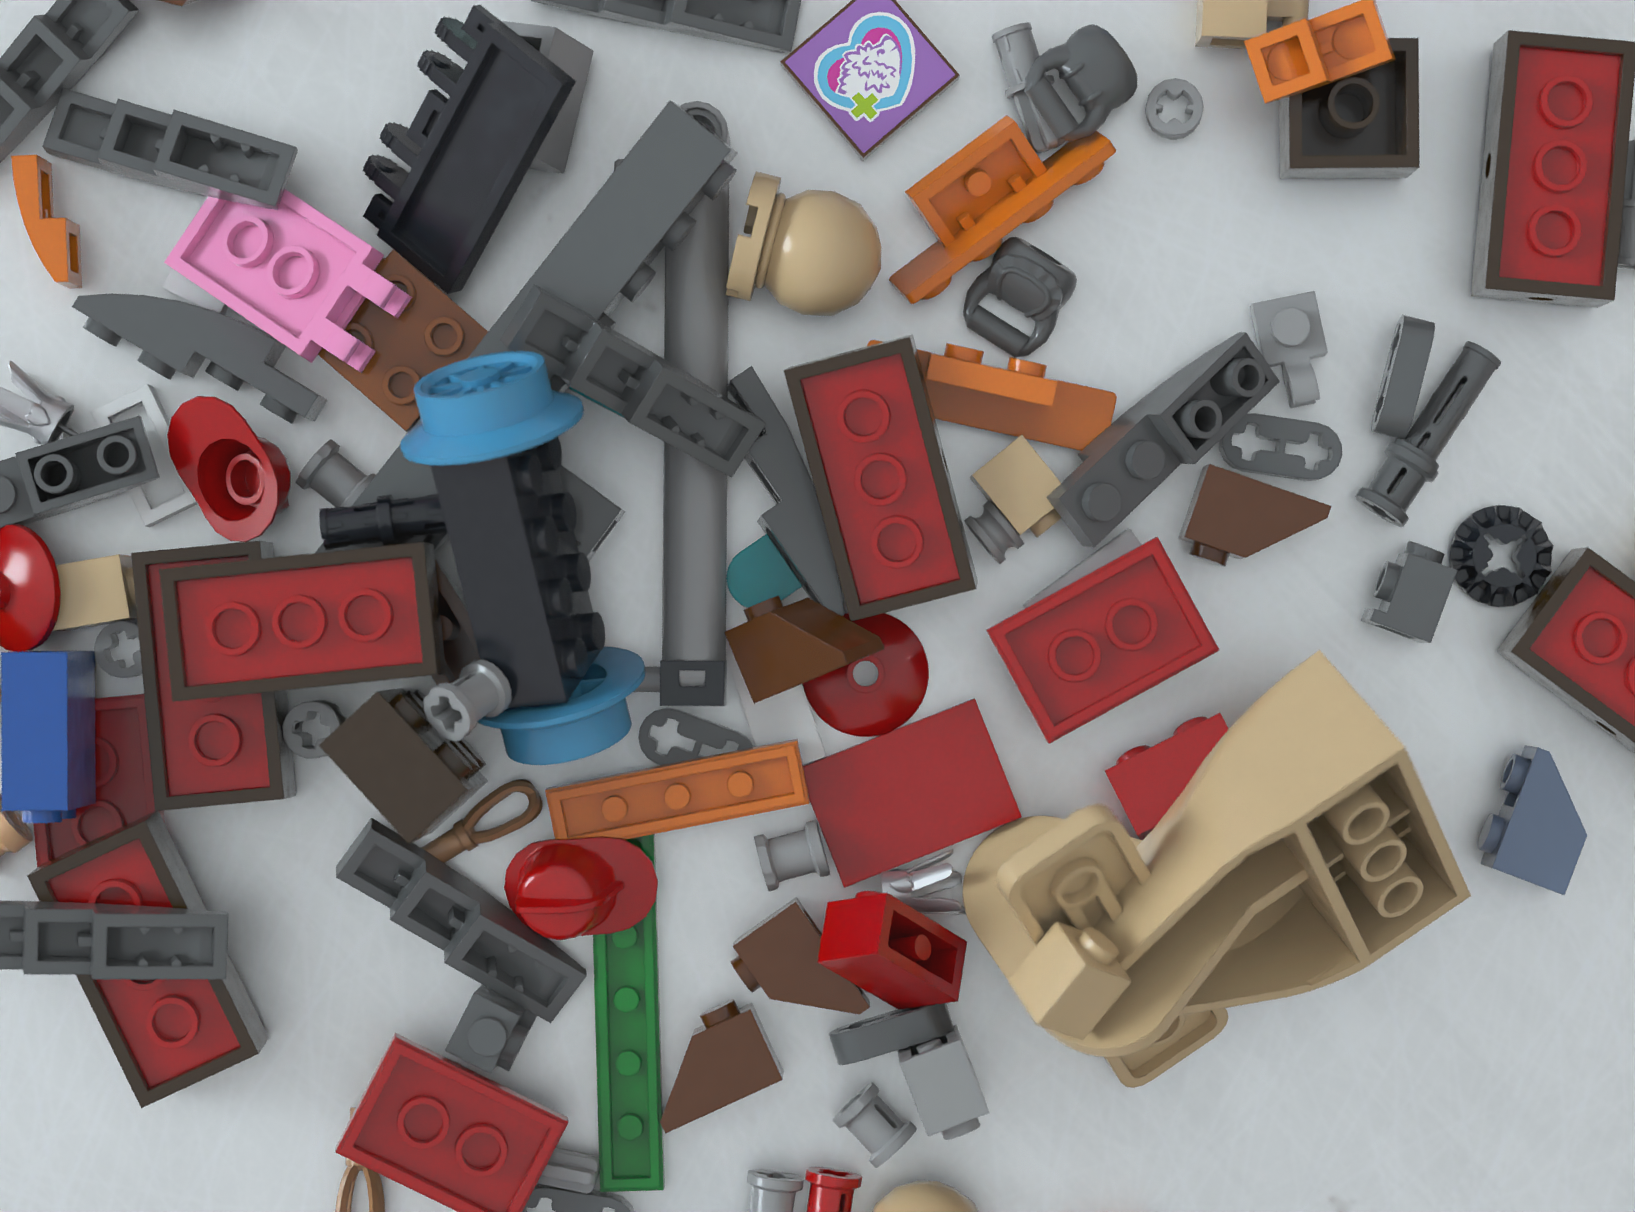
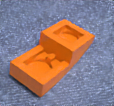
[1244,0,1395,104]
[11,155,82,289]

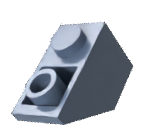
[1478,745,1587,895]

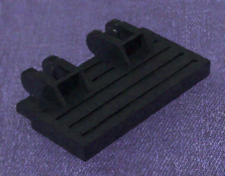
[363,5,576,294]

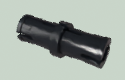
[319,494,448,550]

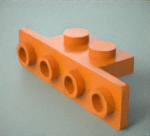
[889,115,1116,304]
[867,340,1117,451]

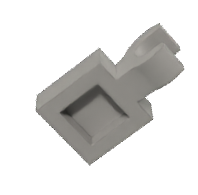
[1250,291,1328,408]

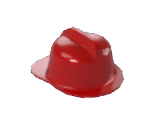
[167,396,291,542]
[504,836,658,940]

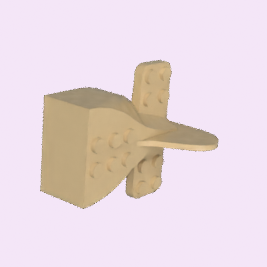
[963,650,1471,1088]

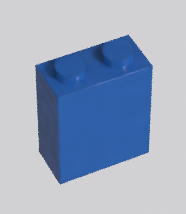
[1,651,96,823]

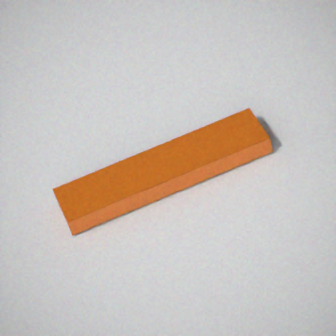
[545,739,810,840]

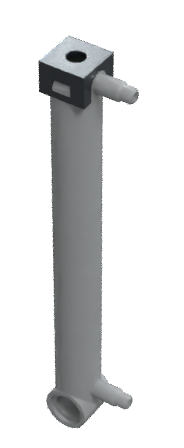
[614,101,731,706]

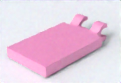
[164,189,412,373]

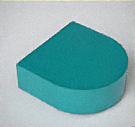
[727,534,802,608]

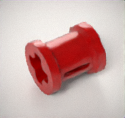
[805,1167,862,1212]

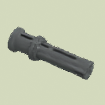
[1355,341,1501,527]

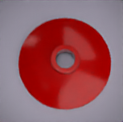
[0,524,61,652]
[803,613,929,737]

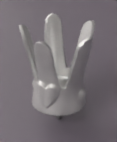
[0,361,78,445]
[881,848,966,914]

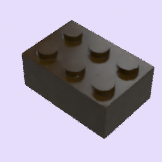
[318,688,488,844]

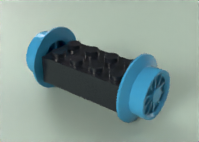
[400,351,646,765]

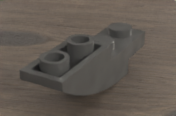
[72,293,327,424]
[1047,332,1280,547]
[0,416,160,528]

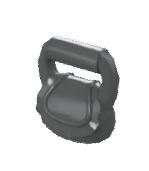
[1024,24,1137,141]
[963,237,1077,357]

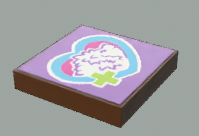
[780,0,960,161]

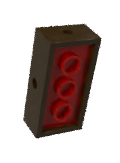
[1471,30,1635,308]
[784,334,978,621]
[131,541,296,811]
[159,542,446,702]
[1496,547,1635,753]
[27,811,269,1108]

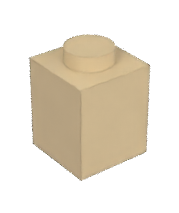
[970,435,1061,537]
[53,554,137,631]
[1008,921,1132,1041]

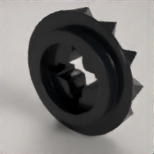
[1450,505,1554,607]

